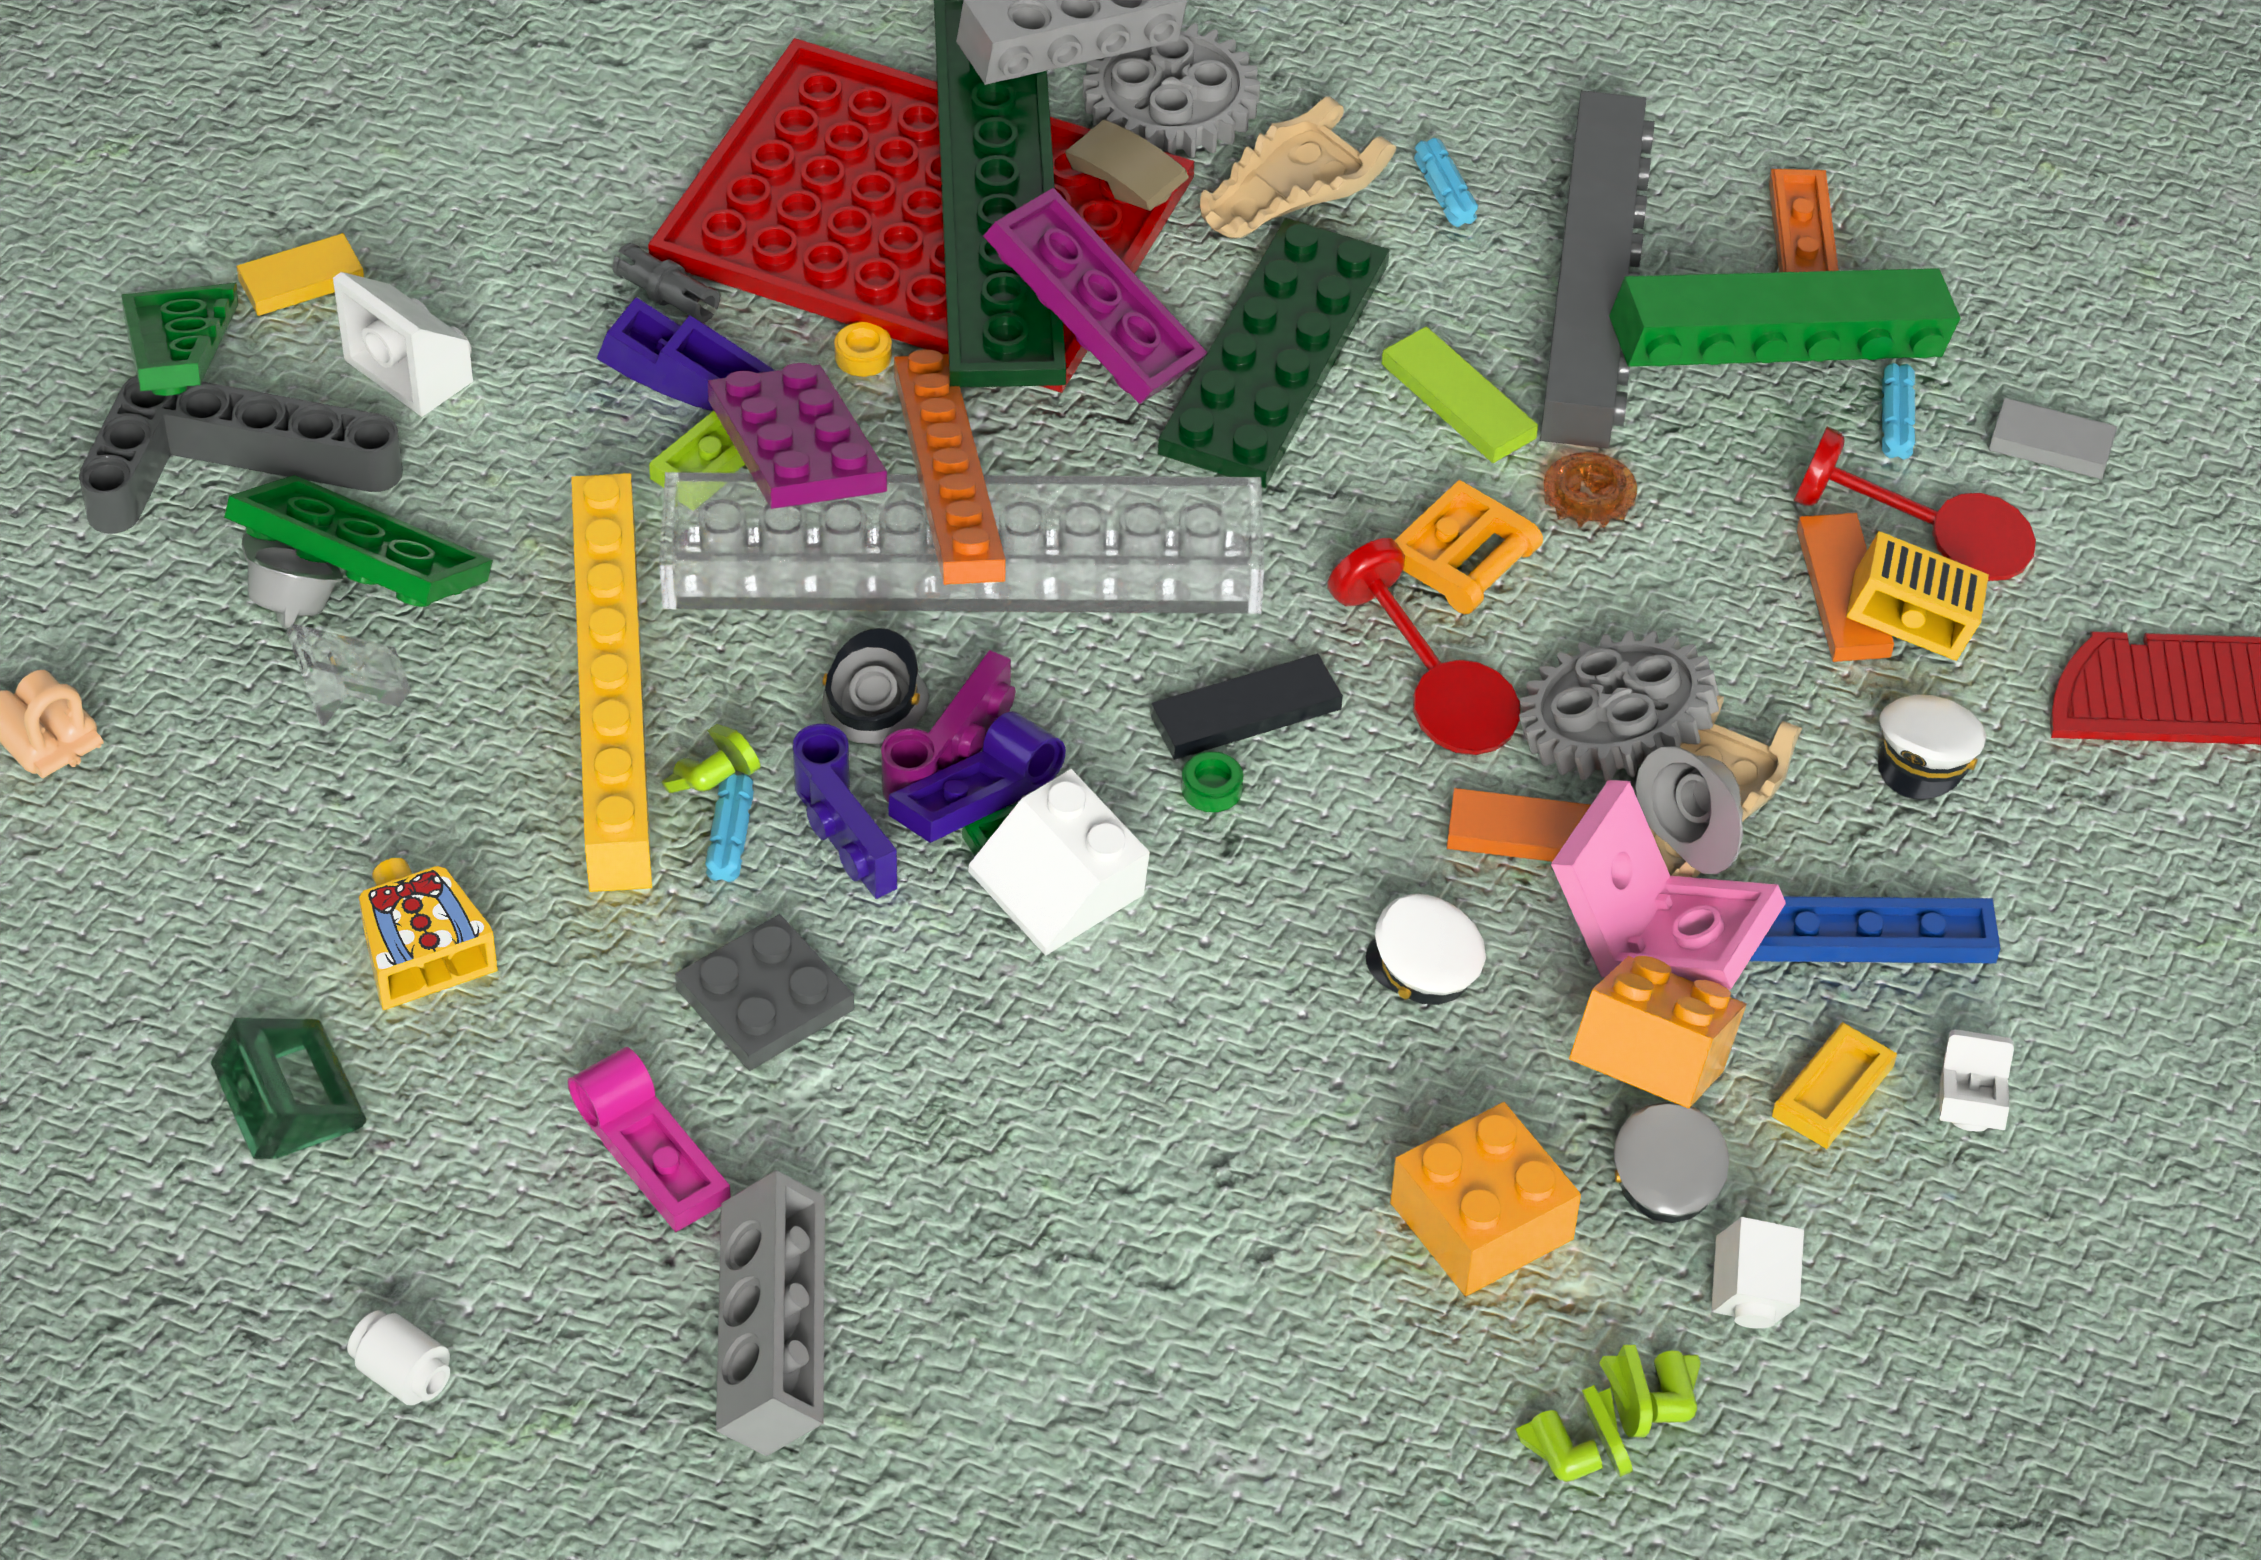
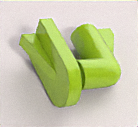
[661,724,761,793]
[1599,1345,1701,1437]
[1515,1385,1633,1482]

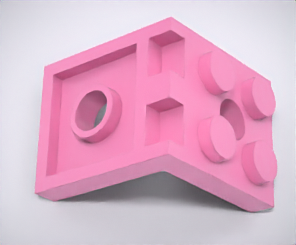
[1551,780,1786,990]

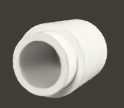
[347,1310,450,1405]

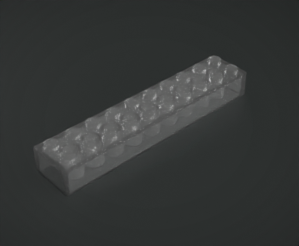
[659,472,1265,614]

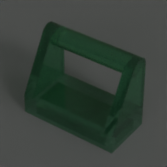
[211,1018,367,1159]

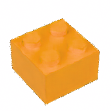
[1569,956,1747,1109]
[1390,1102,1581,1297]

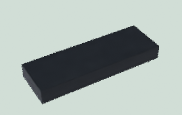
[1151,653,1343,760]

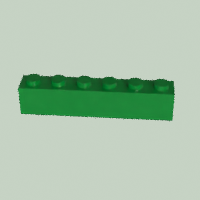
[1609,268,1961,367]

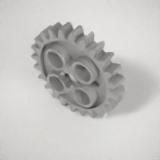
[1083,23,1260,158]
[1519,631,1719,781]

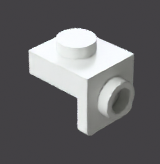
[1939,1029,2014,1132]

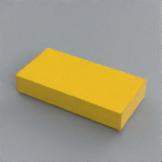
[236,233,364,316]
[1772,1022,1897,1149]

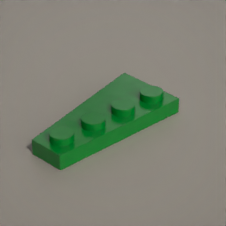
[121,283,238,396]

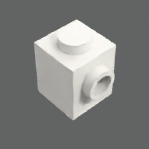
[1711,1217,1804,1328]

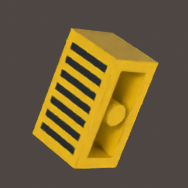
[1846,531,1989,661]

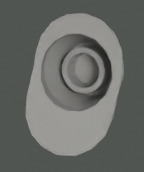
[241,533,343,629]
[1635,746,1743,874]

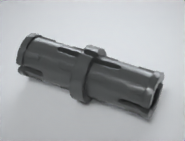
[612,243,720,323]

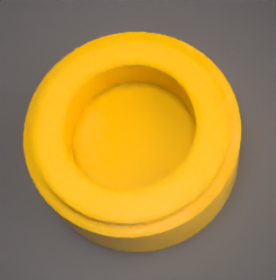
[834,322,892,377]

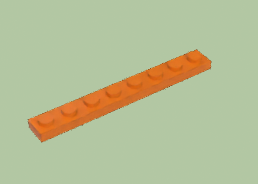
[894,350,1005,585]

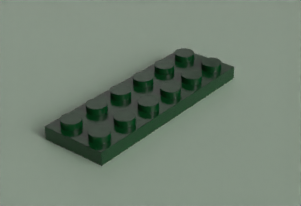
[1158,218,1390,489]

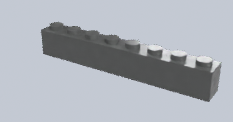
[1540,90,1655,449]

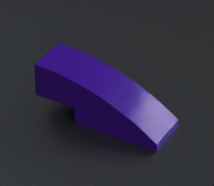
[596,297,776,411]

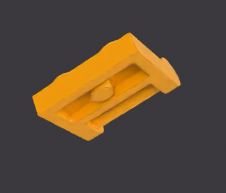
[1394,479,1543,614]

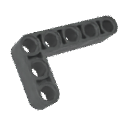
[79,375,403,534]

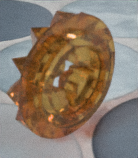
[1543,452,1637,529]

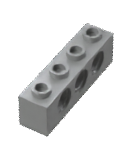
[956,0,1187,85]
[716,1170,825,1456]

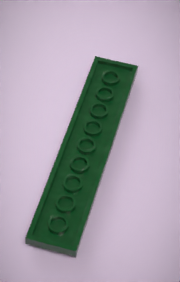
[934,0,1066,388]

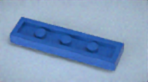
[1749,896,2000,964]

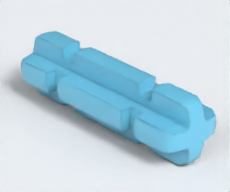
[1414,138,1478,227]
[1882,363,1915,460]
[705,774,754,882]

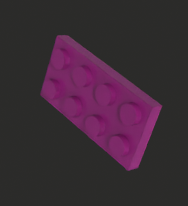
[983,188,1208,404]
[708,363,887,509]

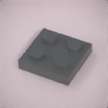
[675,914,854,1071]

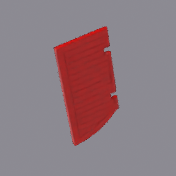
[2050,631,2261,745]

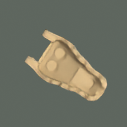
[1200,96,1396,239]
[1649,695,1802,878]

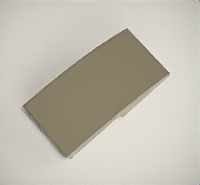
[1065,119,1189,211]

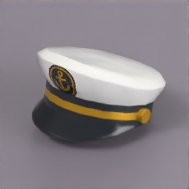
[1878,695,1986,800]
[1365,894,1486,1005]

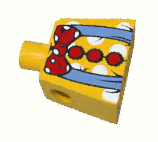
[358,858,498,1010]

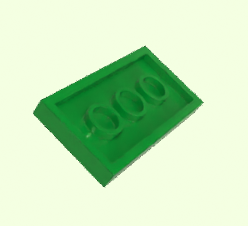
[224,475,493,607]

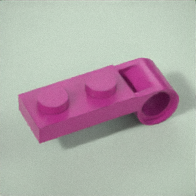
[568,1047,731,1233]

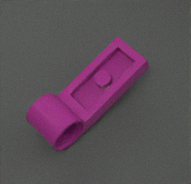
[881,650,1016,803]

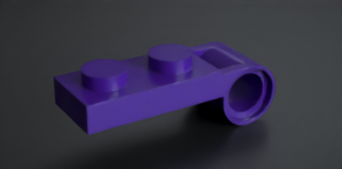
[888,711,1066,843]
[793,724,897,899]

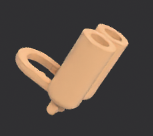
[0,670,104,778]

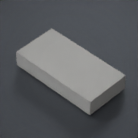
[1989,398,2117,479]

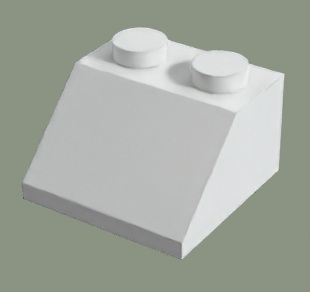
[333,272,473,417]
[968,769,1150,956]

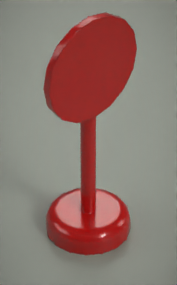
[1793,426,2036,581]
[1327,538,1520,755]

